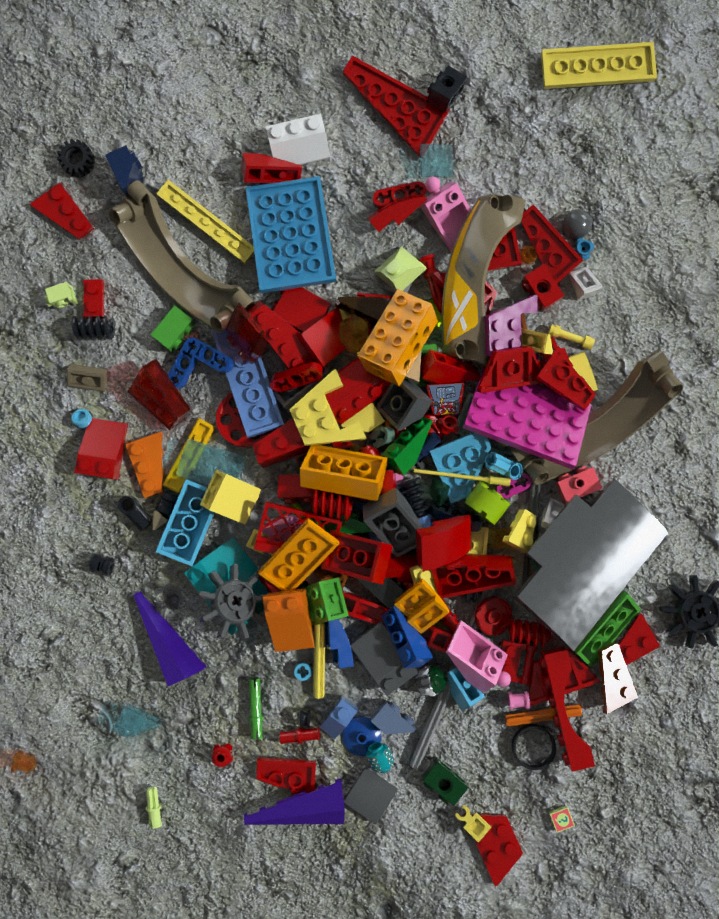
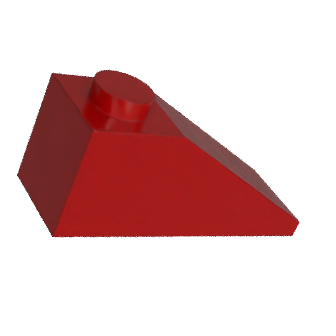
[241,153,302,183]
[420,349,481,384]

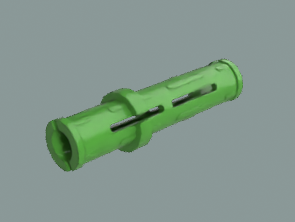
[248,678,264,740]

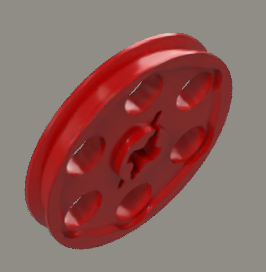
[216,393,271,447]

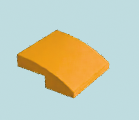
[394,579,449,634]

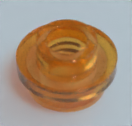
[520,246,537,265]

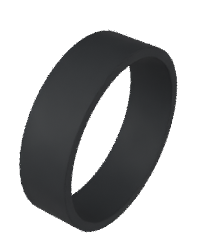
[512,724,556,770]

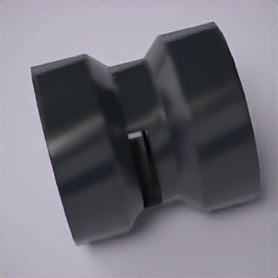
[155,491,178,515]
[89,553,115,577]

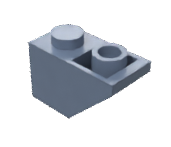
[371,700,416,735]

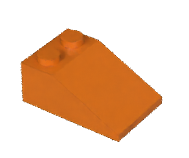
[263,588,314,652]

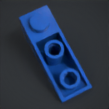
[382,606,433,669]

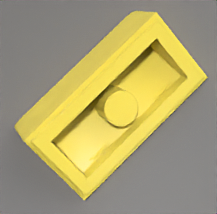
[521,328,553,354]

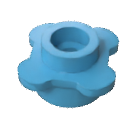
[574,238,594,260]

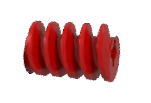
[311,490,354,521]
[509,618,551,648]

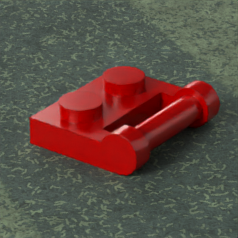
[501,639,537,685]

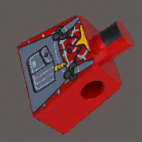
[425,381,464,425]

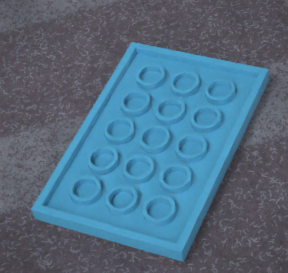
[246,176,337,293]

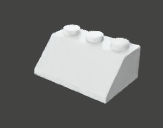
[266,114,330,165]

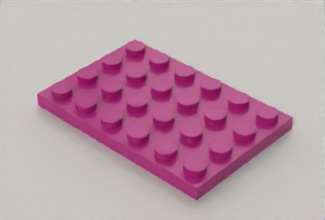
[463,367,591,470]

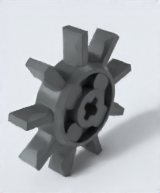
[196,564,266,640]

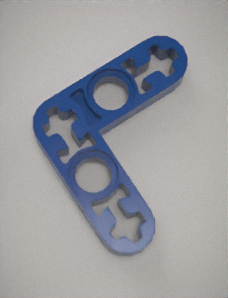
[167,337,234,390]

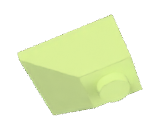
[374,247,427,291]

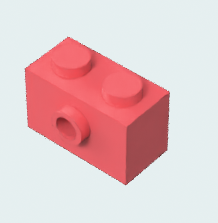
[554,466,603,504]

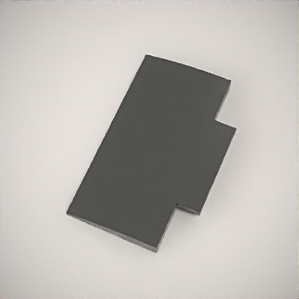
[513,479,668,651]

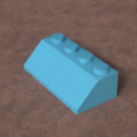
[156,479,215,566]

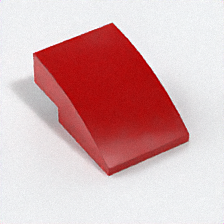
[416,515,471,572]

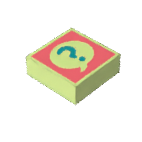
[549,805,575,833]

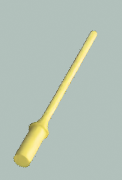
[413,469,511,486]

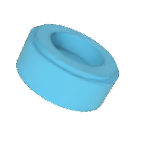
[71,409,92,428]

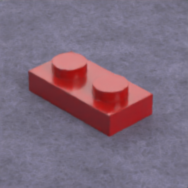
[83,279,104,319]

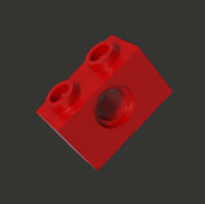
[521,264,565,312]

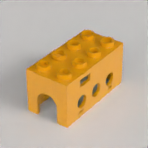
[357,289,438,387]

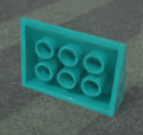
[184,537,268,636]

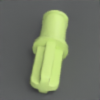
[145,787,162,829]

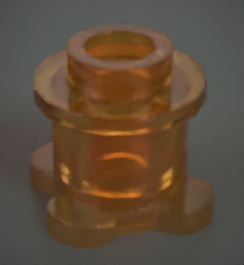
[11,750,37,774]

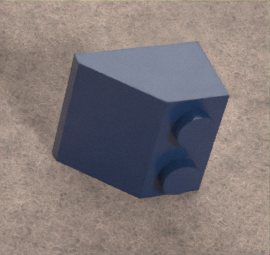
[105,145,143,197]

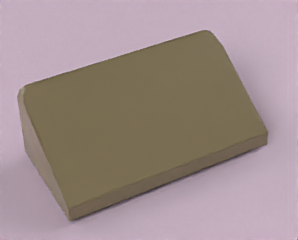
[67,364,108,392]

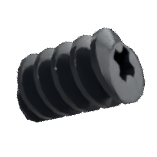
[72,315,115,340]
[398,477,431,518]

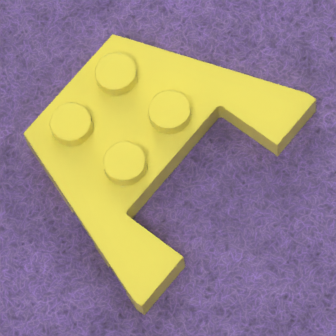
[289,369,367,446]

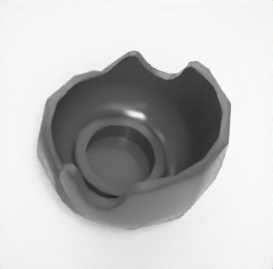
[562,209,593,240]

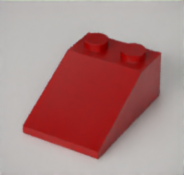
[74,418,128,480]
[321,530,393,584]

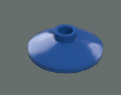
[343,716,381,756]

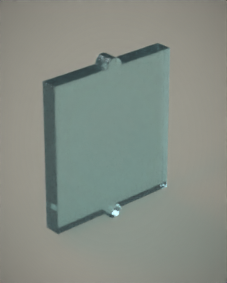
[419,144,455,177]

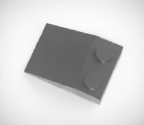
[363,487,423,558]
[350,621,418,696]

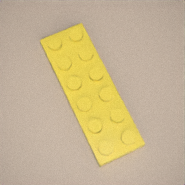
[541,42,657,89]

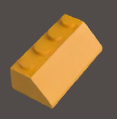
[300,445,388,501]

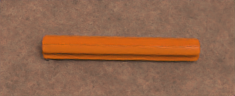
[505,704,582,727]

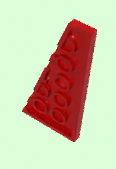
[343,55,450,159]

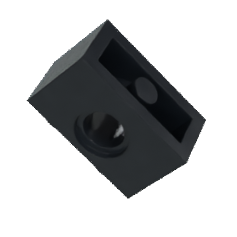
[426,65,468,113]

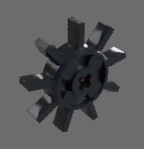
[659,575,719,649]

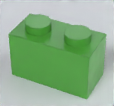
[151,305,195,352]

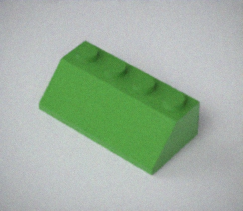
[571,590,641,667]

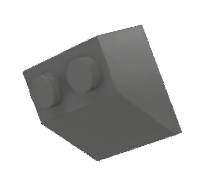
[376,378,433,431]

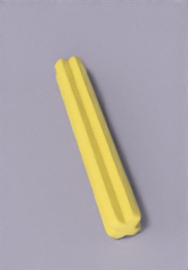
[313,623,326,699]

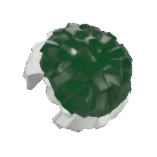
[415,665,448,697]

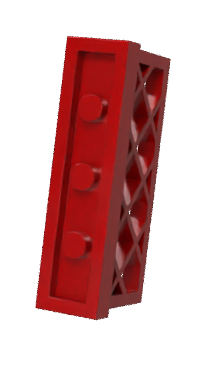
[254,501,343,566]

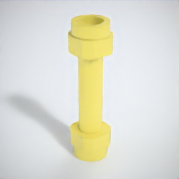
[548,324,595,350]

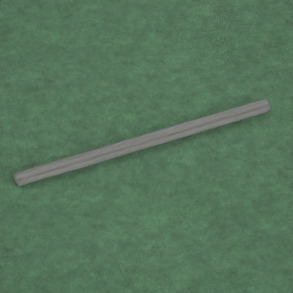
[409,552,509,769]

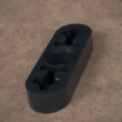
[429,499,483,532]

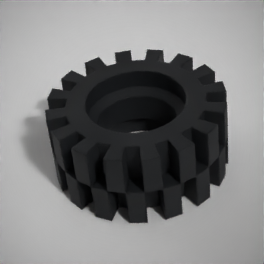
[57,139,95,178]

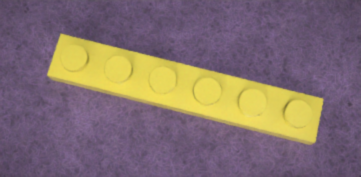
[156,180,254,265]

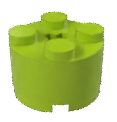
[464,481,510,525]

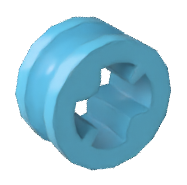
[294,662,312,681]

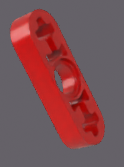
[373,181,426,209]
[270,362,323,392]

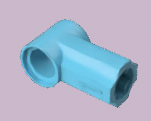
[484,452,523,480]

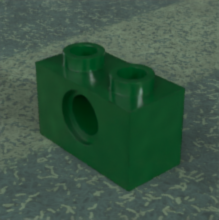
[422,757,469,806]

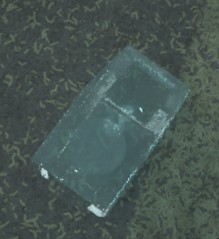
[113,703,163,737]

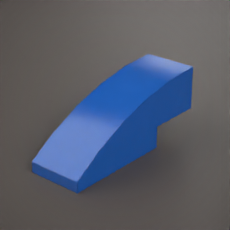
[325,619,354,668]

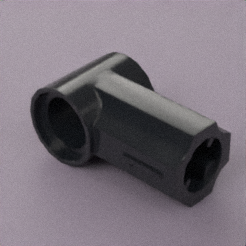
[118,496,152,532]

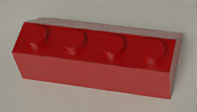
[325,357,391,425]

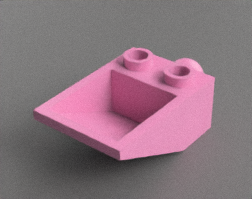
[420,177,471,252]
[446,620,511,693]

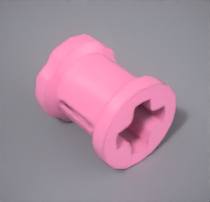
[507,691,530,710]

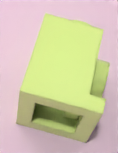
[45,282,78,308]

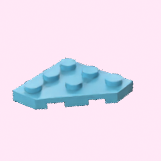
[430,432,491,503]

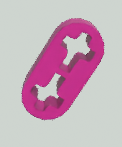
[495,473,531,499]

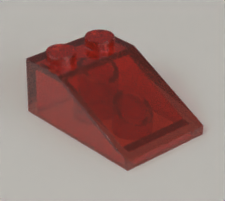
[225,303,269,364]

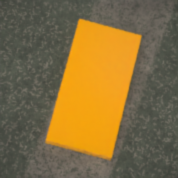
[258,518,339,591]

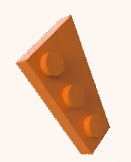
[125,431,164,498]

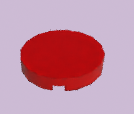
[475,596,512,636]

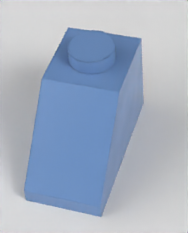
[319,696,358,739]

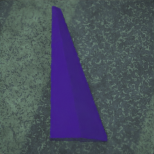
[133,592,207,686]
[244,779,345,825]

